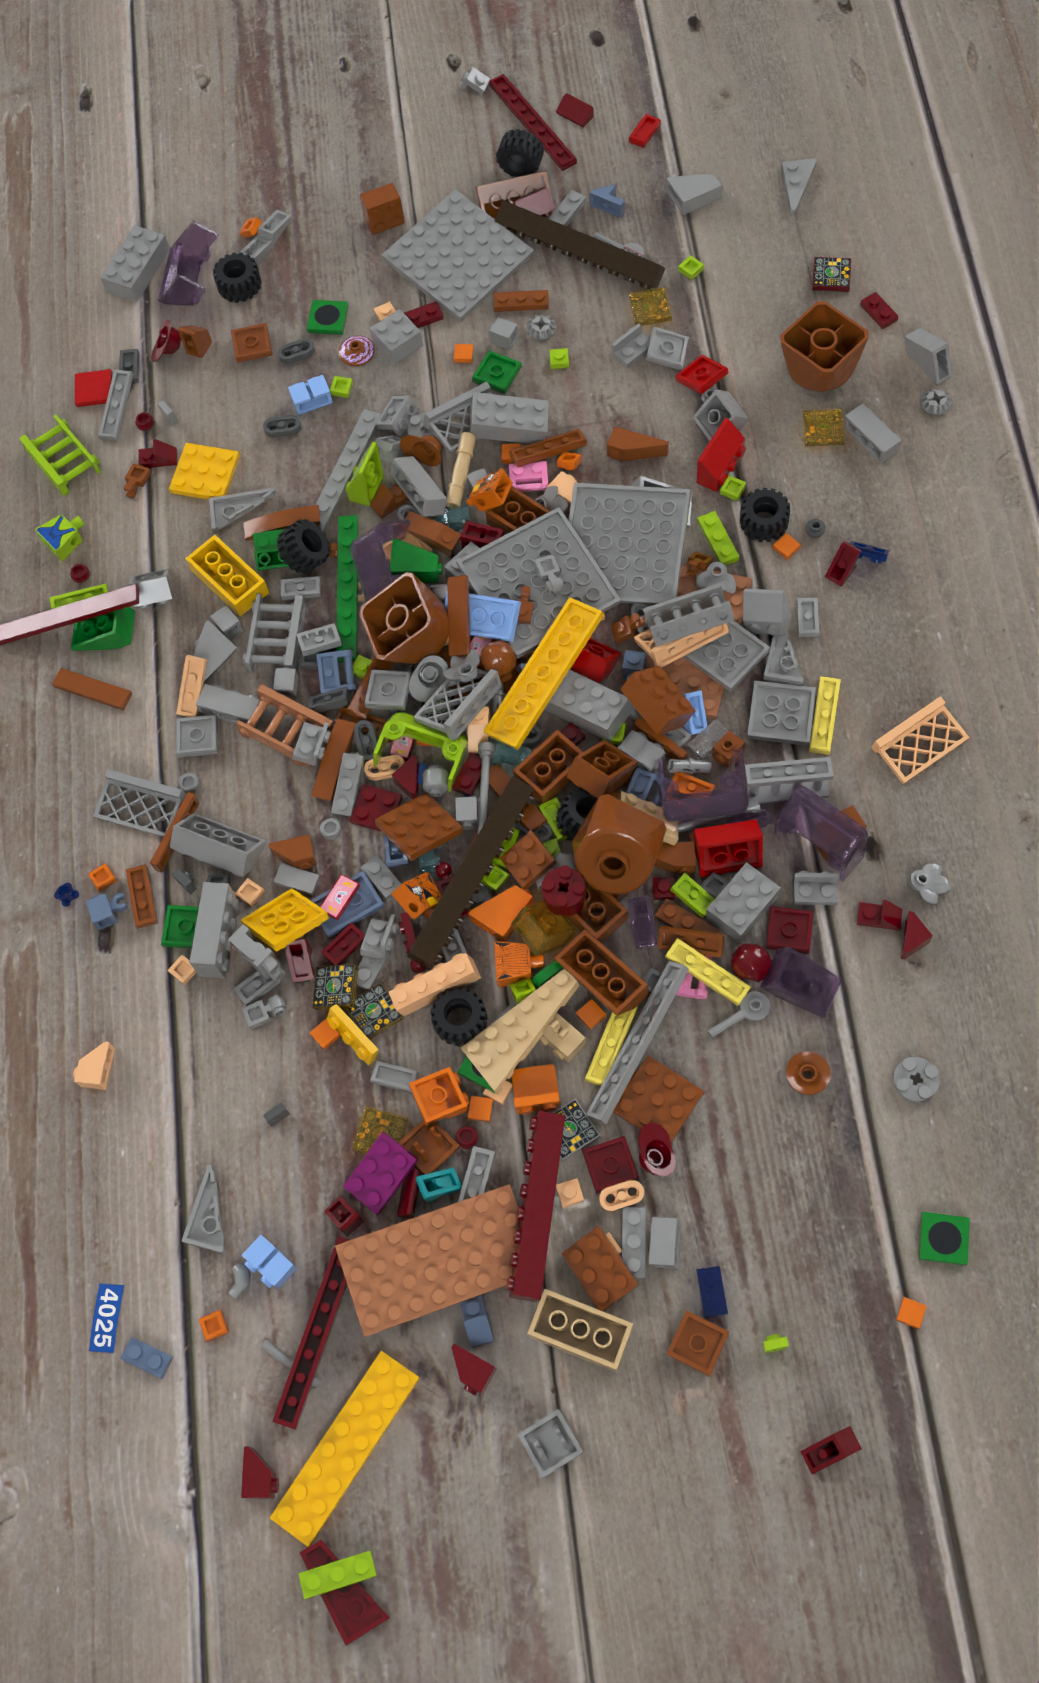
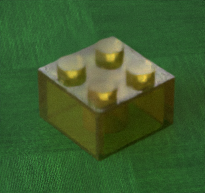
[511,901,577,957]

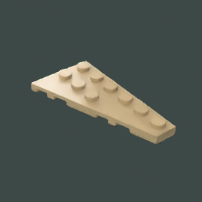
[461,969,579,1095]

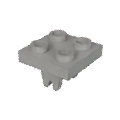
[517,1409,584,1479]

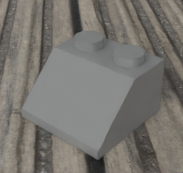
[692,389,749,441]
[128,568,174,609]
[743,589,792,635]

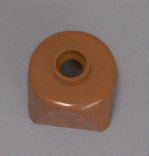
[780,301,869,392]
[359,572,450,665]
[571,794,666,894]

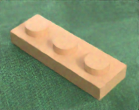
[176,655,208,717]

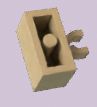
[538,1012,586,1063]

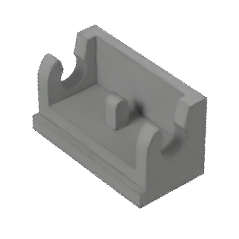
[649,1217,681,1269]

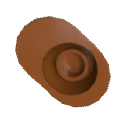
[400,435,443,467]

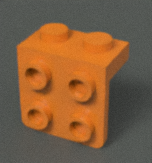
[512,1064,561,1115]

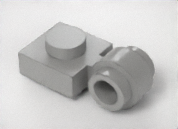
[534,554,564,594]
[242,995,287,1030]

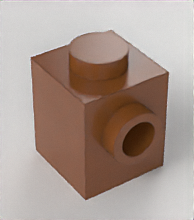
[712,730,745,768]

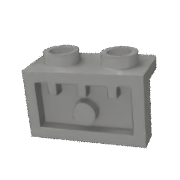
[612,323,650,369]
[375,396,418,437]
[296,623,342,657]
[292,722,331,766]
[794,871,839,905]
[360,914,399,959]

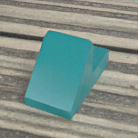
[415,1167,462,1203]

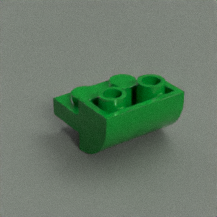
[253,529,289,571]

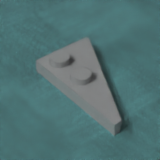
[782,158,817,215]
[209,487,276,533]
[763,635,803,686]
[181,1165,225,1254]

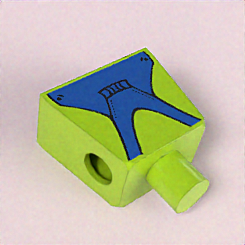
[35,515,85,561]

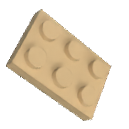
[617,791,678,846]

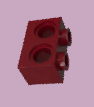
[460,520,504,549]

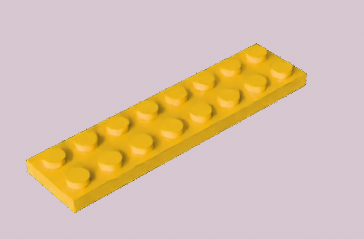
[483,597,604,750]
[270,1351,420,1547]

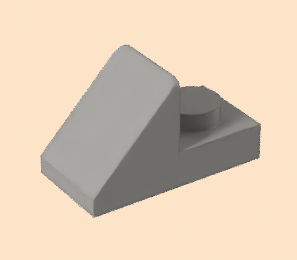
[375,435,403,463]

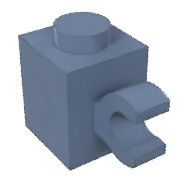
[622,650,646,680]
[86,893,128,930]

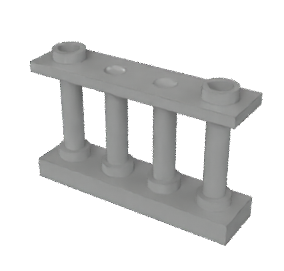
[643,583,735,646]
[243,594,306,672]
[742,757,834,804]

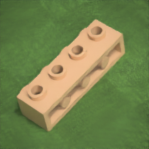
[389,953,481,1016]

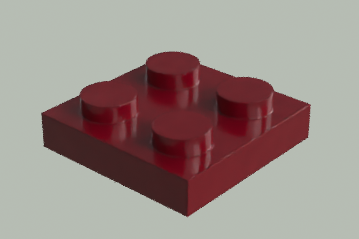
[350,784,403,832]

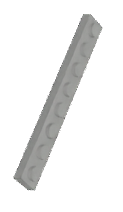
[316,409,381,532]
[586,961,689,1124]

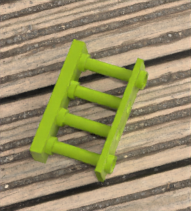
[19,414,101,496]

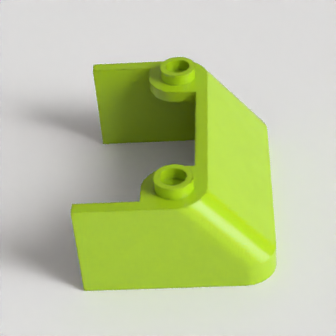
[373,712,468,792]

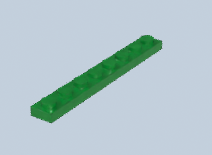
[336,515,359,663]

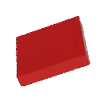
[675,355,729,395]
[75,369,112,407]

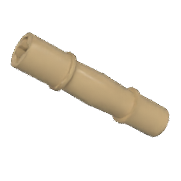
[446,432,476,509]

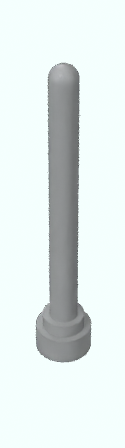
[478,742,495,834]
[678,796,761,833]

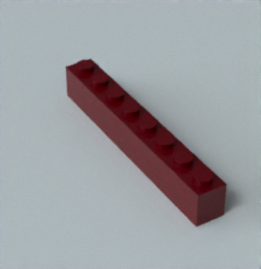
[506,1110,565,1302]
[272,1236,350,1430]

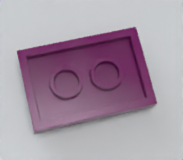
[343,1132,419,1215]

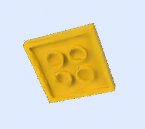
[169,443,240,500]
[240,888,329,952]

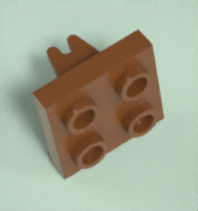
[399,1120,460,1175]

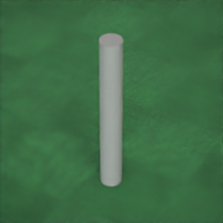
[261,1340,321,1389]

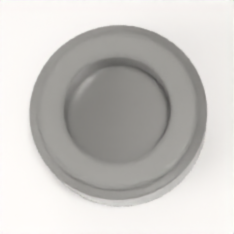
[178,773,200,794]
[320,818,342,840]

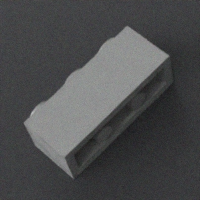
[843,404,902,464]
[196,684,260,728]

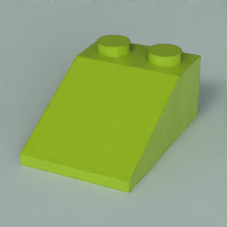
[346,442,385,507]

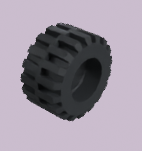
[496,129,544,177]
[213,252,262,303]
[740,488,790,542]
[277,519,330,574]
[556,788,598,842]
[430,986,488,1046]

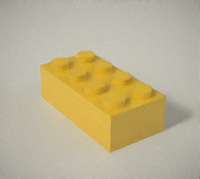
[185,535,269,617]

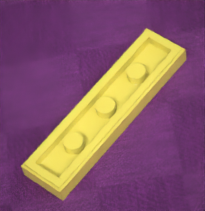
[809,676,841,755]
[665,938,751,1006]
[585,1006,638,1087]

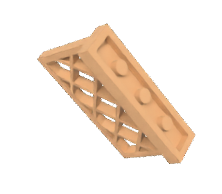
[634,623,729,668]
[871,696,970,784]

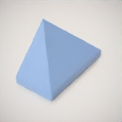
[683,690,708,735]

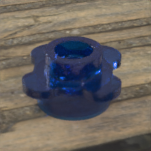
[54,883,79,907]

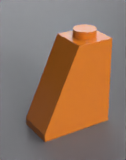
[468,885,534,942]

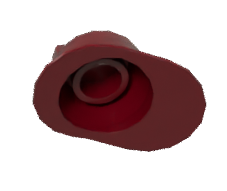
[151,319,181,362]
[638,1123,676,1177]

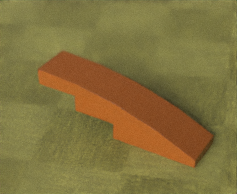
[244,505,321,541]
[311,718,356,801]

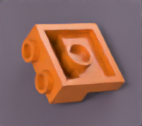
[409,1067,469,1125]

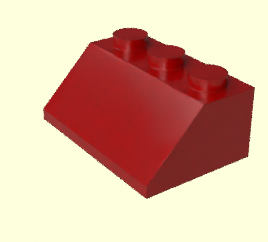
[697,418,746,492]
[570,638,622,683]
[694,819,763,878]

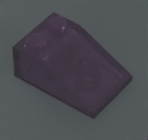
[760,947,843,1018]

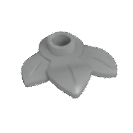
[535,486,568,513]
[696,562,736,594]
[443,650,480,682]
[909,864,951,904]

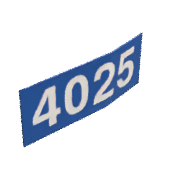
[89,1284,124,1353]

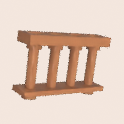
[237,684,333,768]

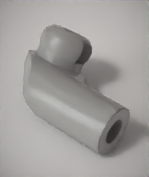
[228,1263,250,1300]

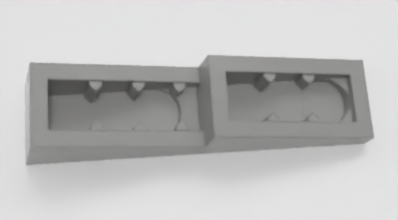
[240,210,292,267]

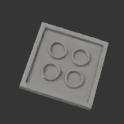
[683,621,770,692]
[747,681,816,746]

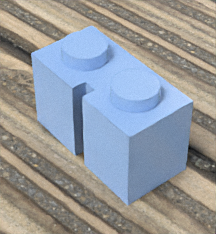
[288,375,333,415]
[242,1235,297,1290]

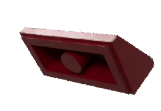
[556,93,594,128]
[397,1169,421,1219]

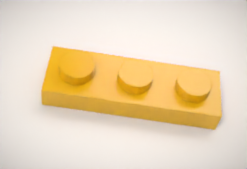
[327,1004,379,1066]

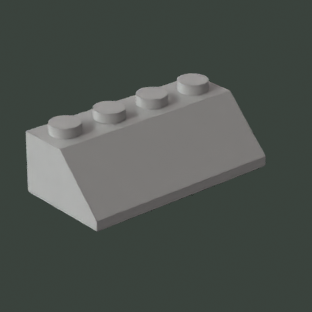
[170,813,266,877]

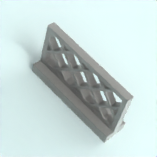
[423,382,492,454]
[413,669,502,740]
[93,769,187,837]

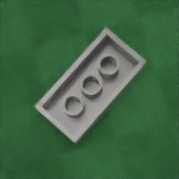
[100,225,170,302]
[469,392,548,444]
[544,670,632,742]
[189,882,240,978]

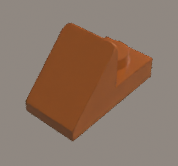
[370,484,409,519]

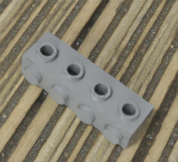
[390,456,447,517]

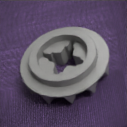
[527,313,556,340]
[920,388,952,415]

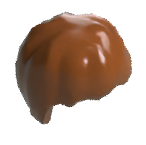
[480,640,517,677]

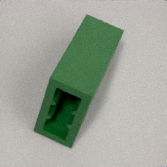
[390,539,443,583]

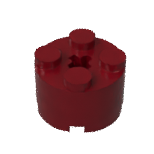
[542,865,586,916]

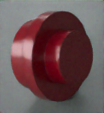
[135,412,154,431]
[70,564,90,583]
[456,1126,478,1149]

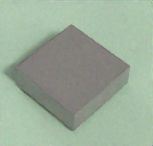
[157,400,177,426]

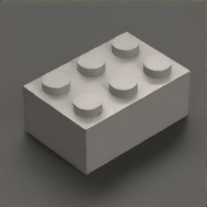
[706,862,781,944]

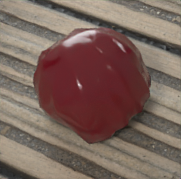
[730,943,772,982]

